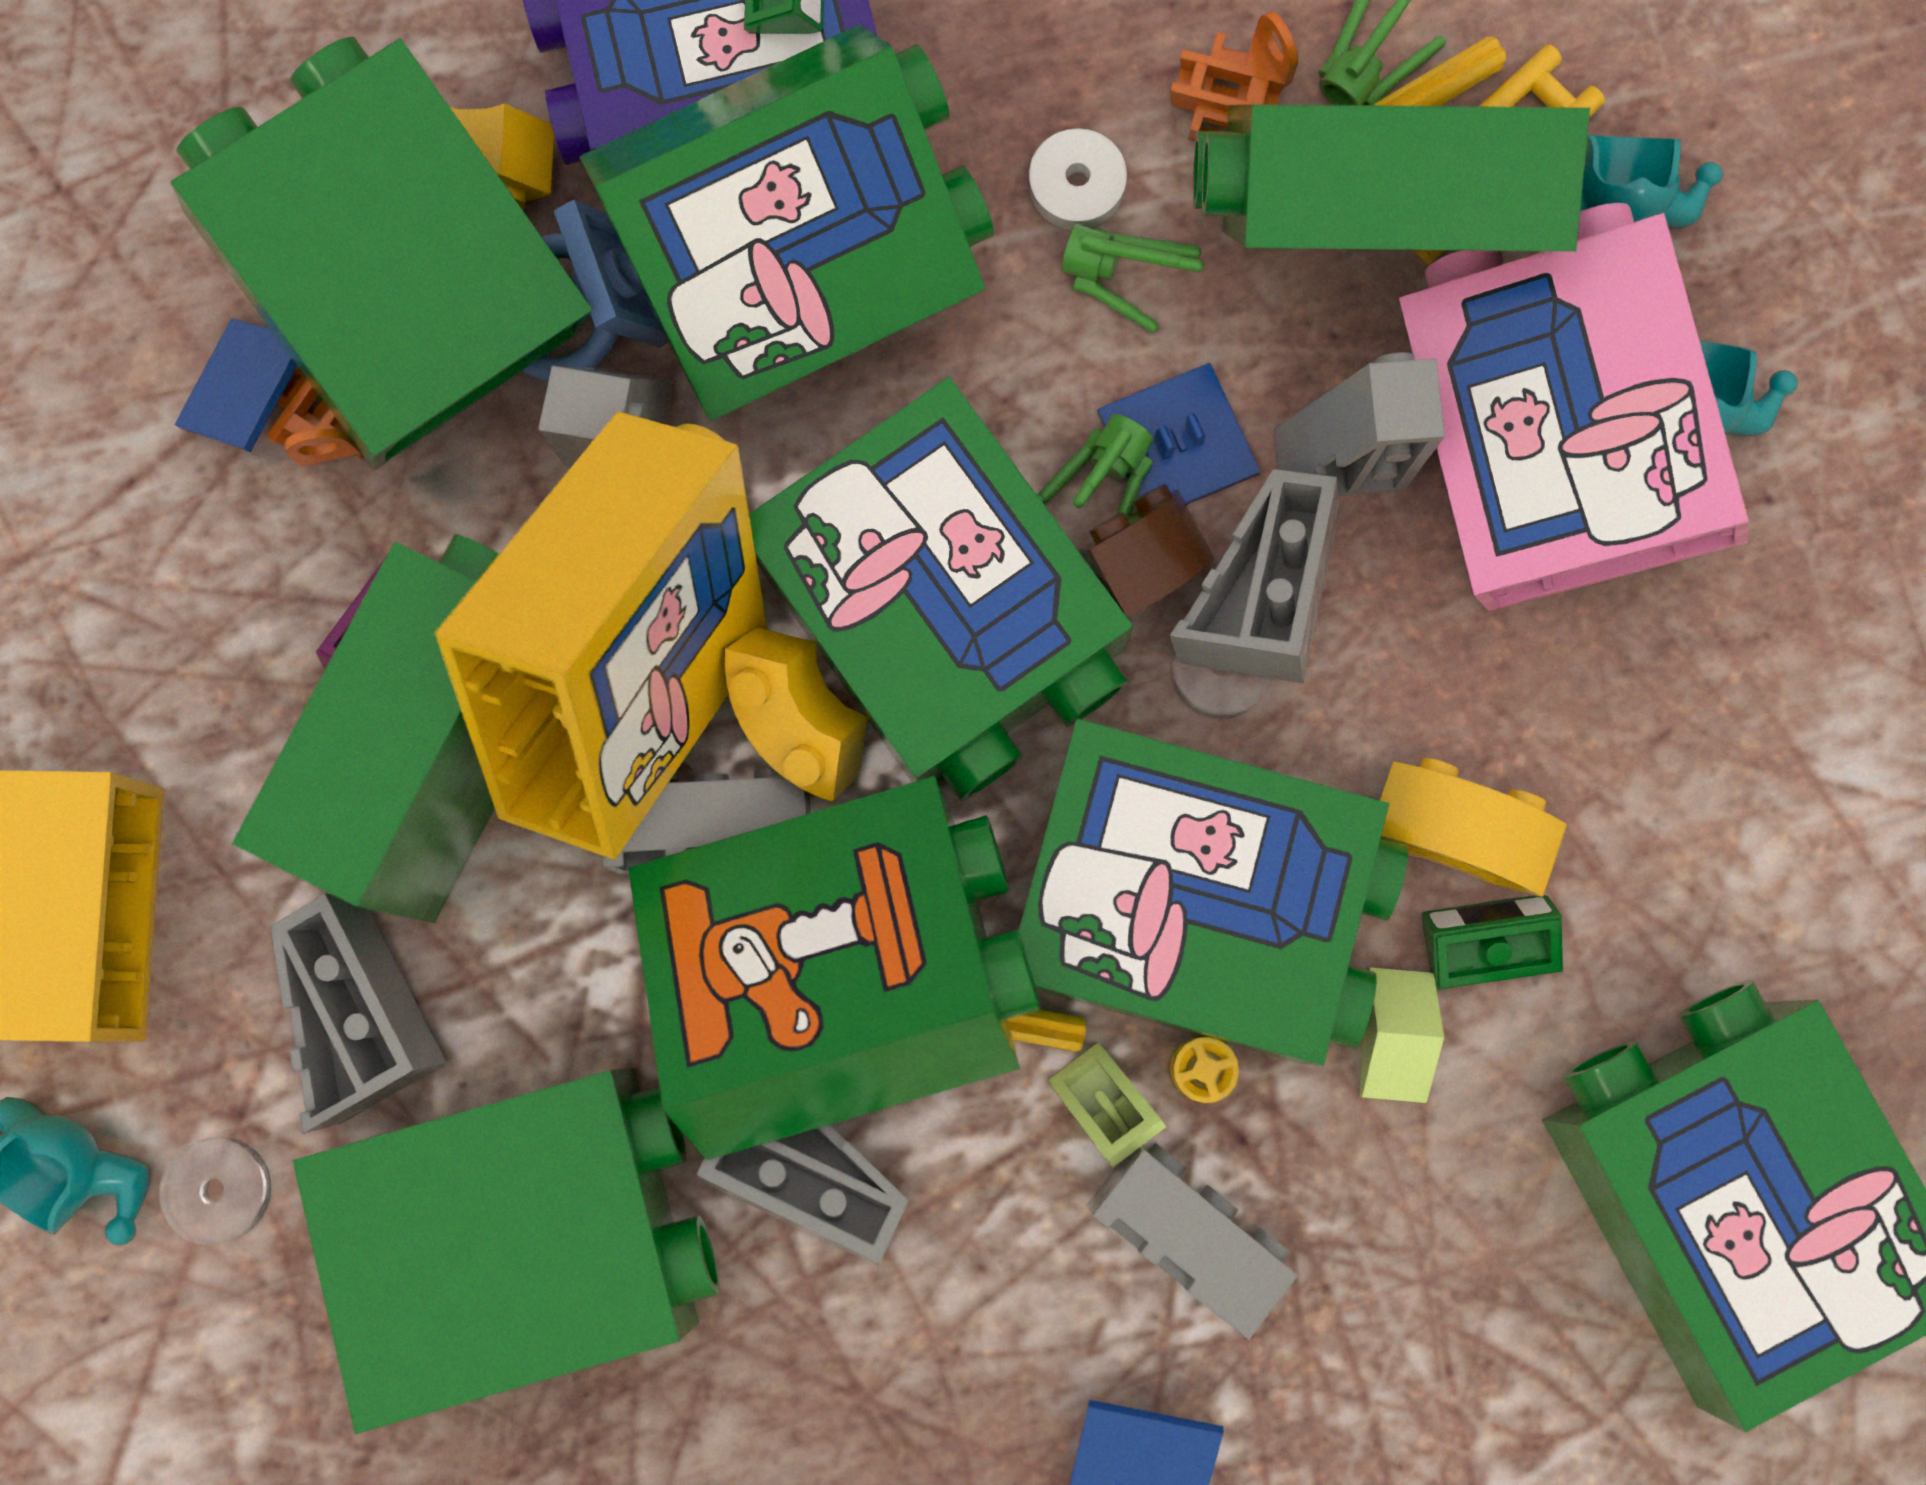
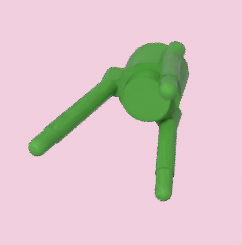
[1318,0,1446,106]
[1061,224,1204,332]
[1037,414,1154,517]

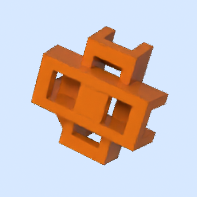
[1170,11,1298,141]
[265,366,365,467]

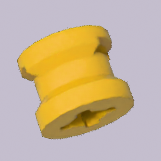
[1169,1037,1239,1103]

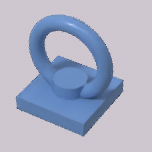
[522,200,669,382]

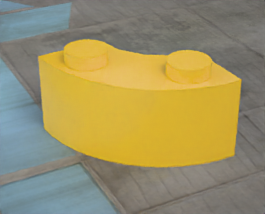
[450,104,555,209]
[725,627,868,802]
[1380,758,1567,897]

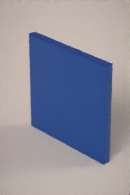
[174,318,297,453]
[1097,363,1260,505]
[1069,1400,1223,1485]

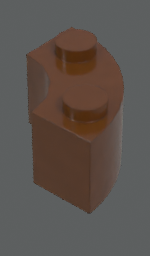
[1079,483,1214,618]

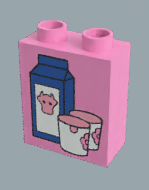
[1399,203,1749,611]

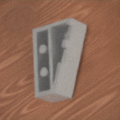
[1274,352,1445,496]
[538,366,675,470]
[1170,469,1340,683]
[602,768,811,877]
[270,894,447,1134]
[696,1125,909,1267]
[1086,1143,1298,1340]

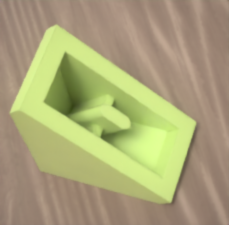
[1359,967,1444,1103]
[1047,1042,1166,1168]

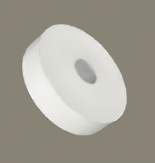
[1029,129,1127,230]

